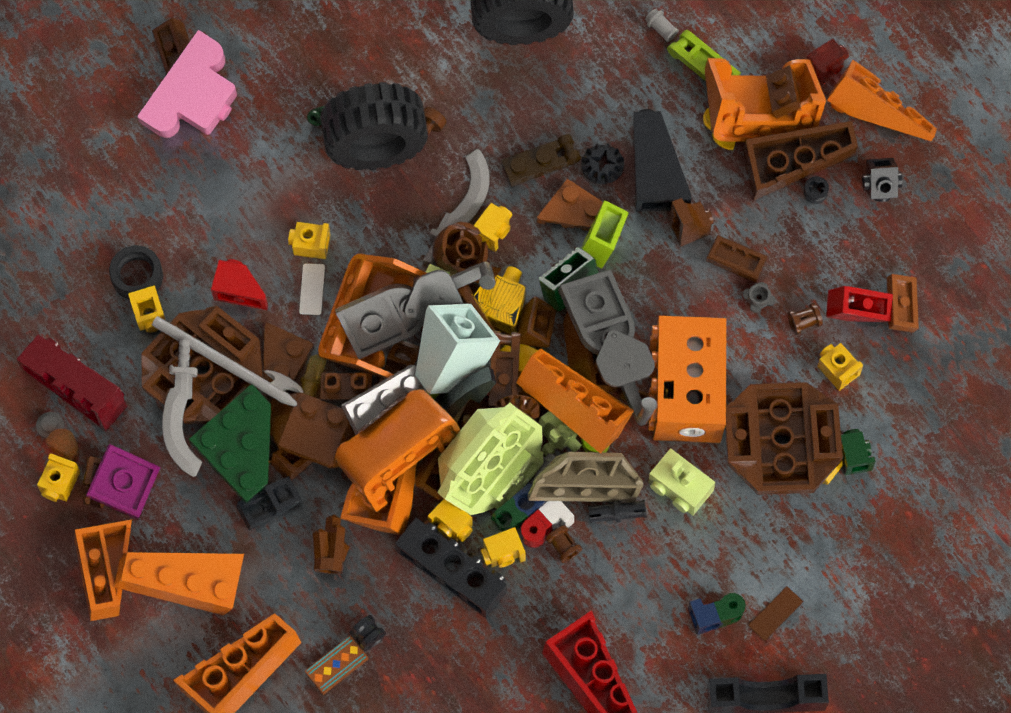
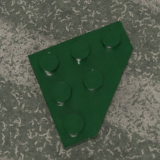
[188,384,271,503]

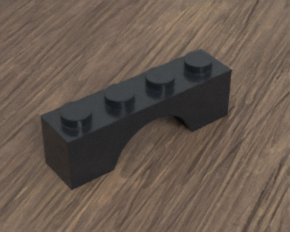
[707,674,829,713]

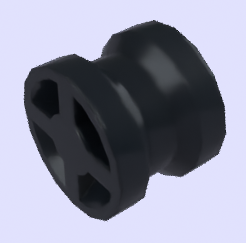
[349,615,386,651]

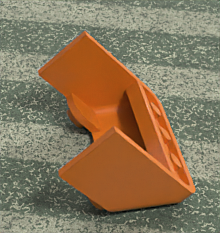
[318,253,427,378]

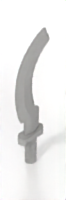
[422,149,490,266]
[162,339,202,477]

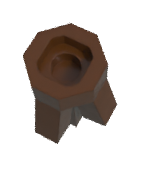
[312,514,350,574]

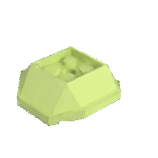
[438,403,544,515]

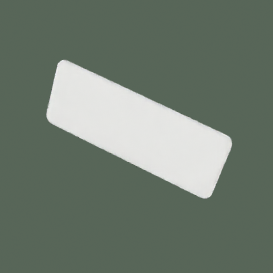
[299,264,325,315]

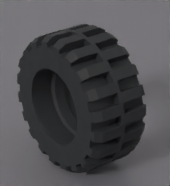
[470,0,574,45]
[320,82,428,170]

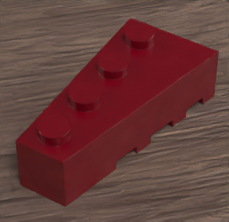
[16,334,127,432]

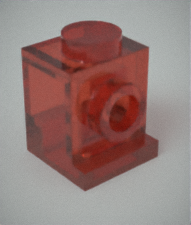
[807,38,849,86]

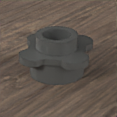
[743,282,775,313]

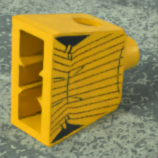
[474,266,526,335]

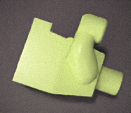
[538,411,582,456]

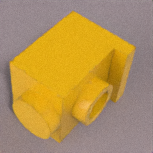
[474,203,512,252]
[288,222,331,259]
[128,285,166,333]
[817,343,863,391]
[37,453,80,502]
[428,499,473,542]
[480,527,526,568]

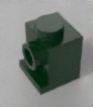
[841,429,876,475]

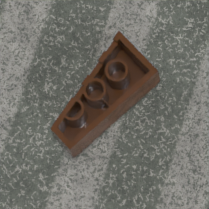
[743,121,858,200]

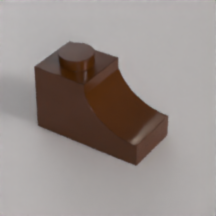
[669,198,714,247]

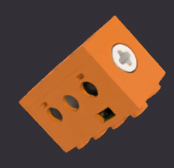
[648,316,726,443]

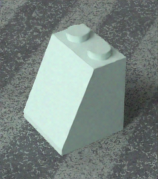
[415,304,500,394]

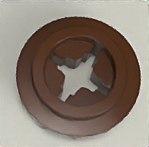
[494,395,540,419]

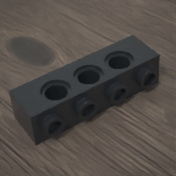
[395,518,507,618]

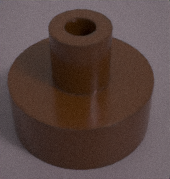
[424,107,447,135]

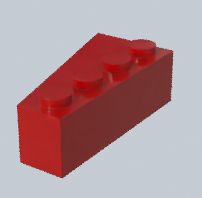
[542,610,637,713]

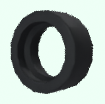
[109,245,164,300]

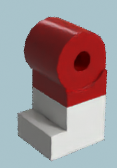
[521,501,574,548]

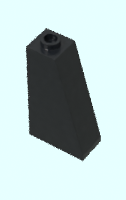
[633,109,691,212]

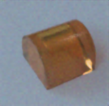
[46,429,80,462]

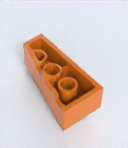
[516,349,634,454]
[114,552,244,615]
[174,613,301,713]

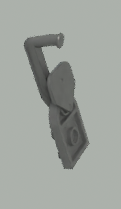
[335,261,496,359]
[558,269,658,426]

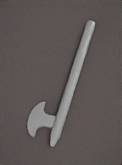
[152,316,304,406]

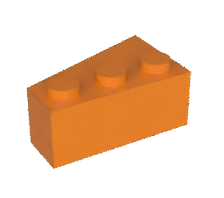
[75,519,132,621]

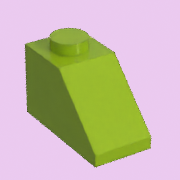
[581,200,629,269]

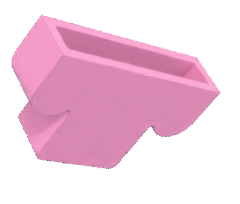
[137,30,237,138]

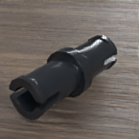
[588,500,647,523]

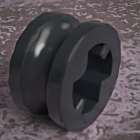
[804,176,829,204]

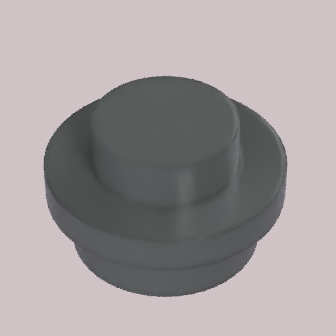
[36,412,65,440]

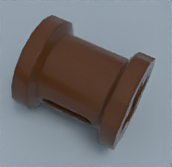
[787,303,823,335]
[546,525,583,563]

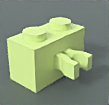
[648,448,715,516]

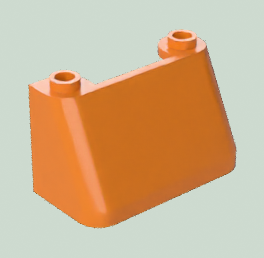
[705,58,826,142]
[335,389,460,512]

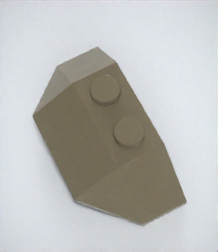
[527,452,644,502]

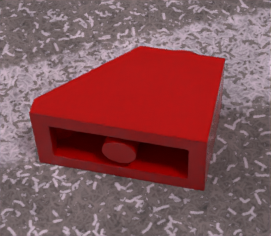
[211,259,268,310]
[826,286,893,322]

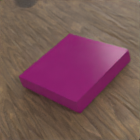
[86,444,160,519]

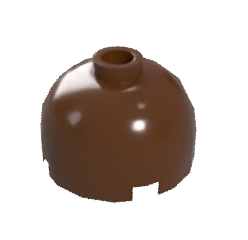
[432,221,488,276]

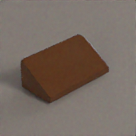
[152,18,190,75]
[518,296,557,348]

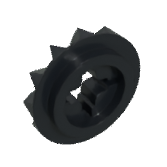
[581,143,624,184]

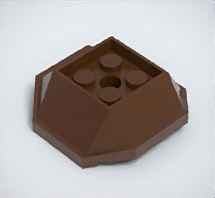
[141,306,263,424]
[725,382,843,495]

